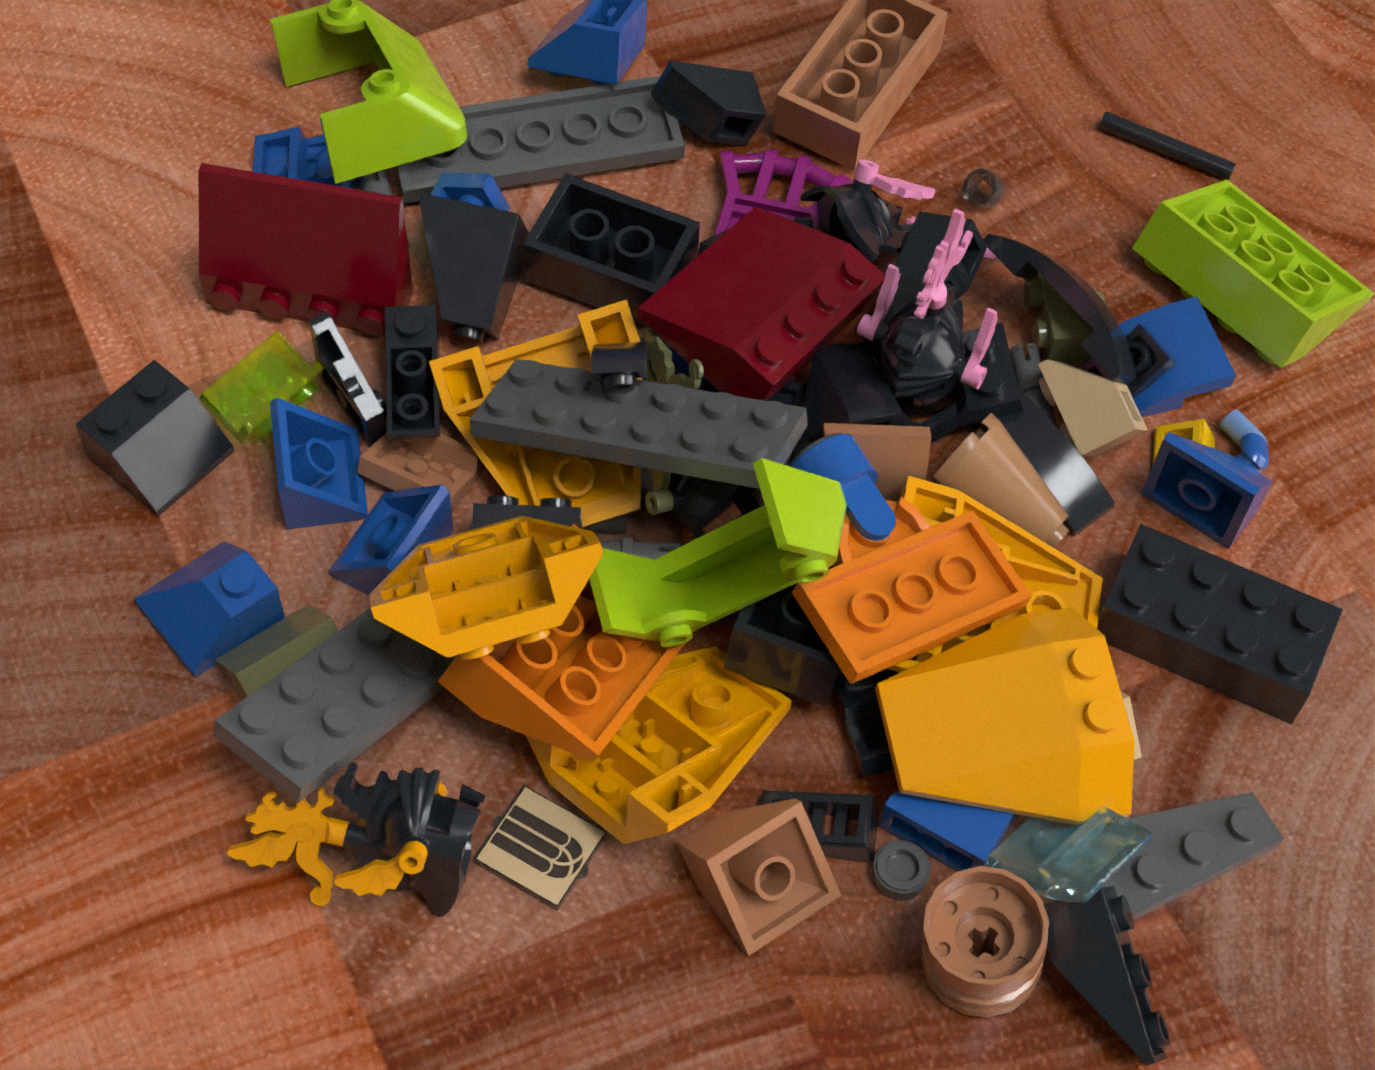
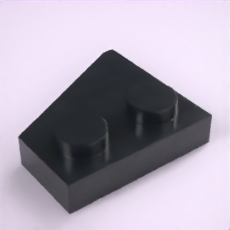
[309,312,387,448]

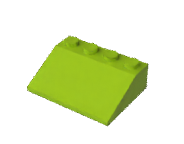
[1132,180,1375,368]

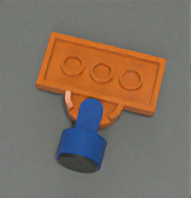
[789,433,1033,684]

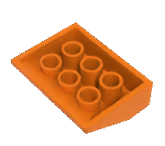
[437,524,695,762]

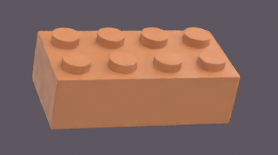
[773,0,948,171]

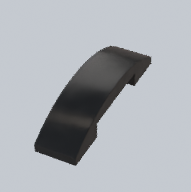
[983,234,1136,385]
[970,390,1115,537]

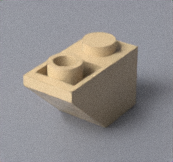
[1038,359,1148,457]

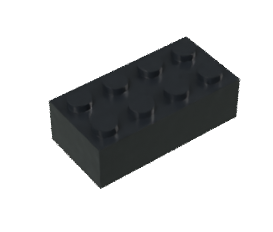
[1097,524,1343,725]

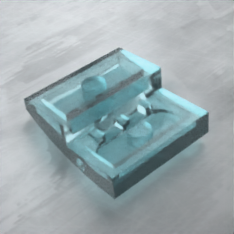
[987,806,1152,903]

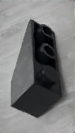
[862,211,987,364]
[385,305,441,440]
[1043,886,1170,1065]

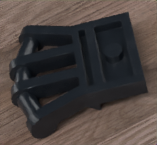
[878,322,1023,443]

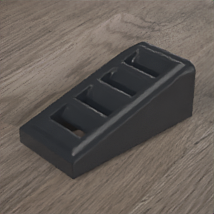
[761,790,879,862]

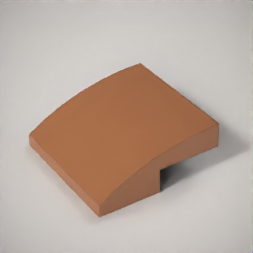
[357,406,486,509]
[822,423,931,502]

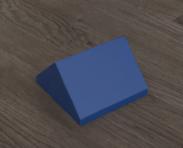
[270,397,368,530]
[328,484,454,595]

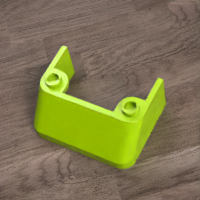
[270,0,467,184]
[589,458,847,647]

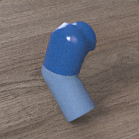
[1219,409,1269,471]

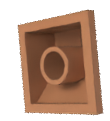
[677,798,842,956]

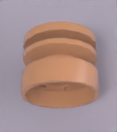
[921,866,1049,1018]

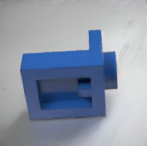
[430,173,510,211]

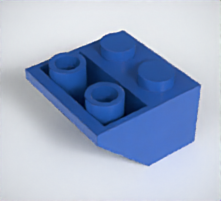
[528,0,647,85]

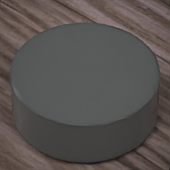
[872,840,930,901]

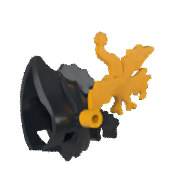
[227,762,485,917]

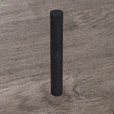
[1099,111,1236,180]

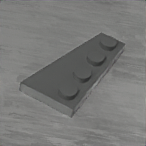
[1031,792,1284,920]

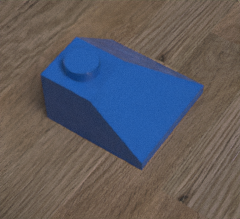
[1141,432,1273,549]
[134,541,285,678]

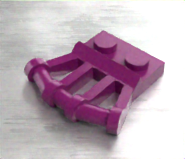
[715,148,853,235]

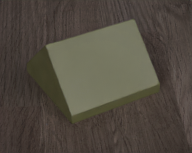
[215,604,338,700]

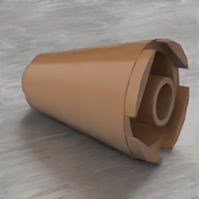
[932,413,1069,548]

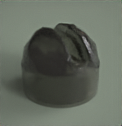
[962,168,1005,209]

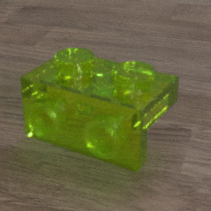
[199,331,324,444]

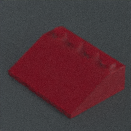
[198,163,413,336]
[634,206,885,401]

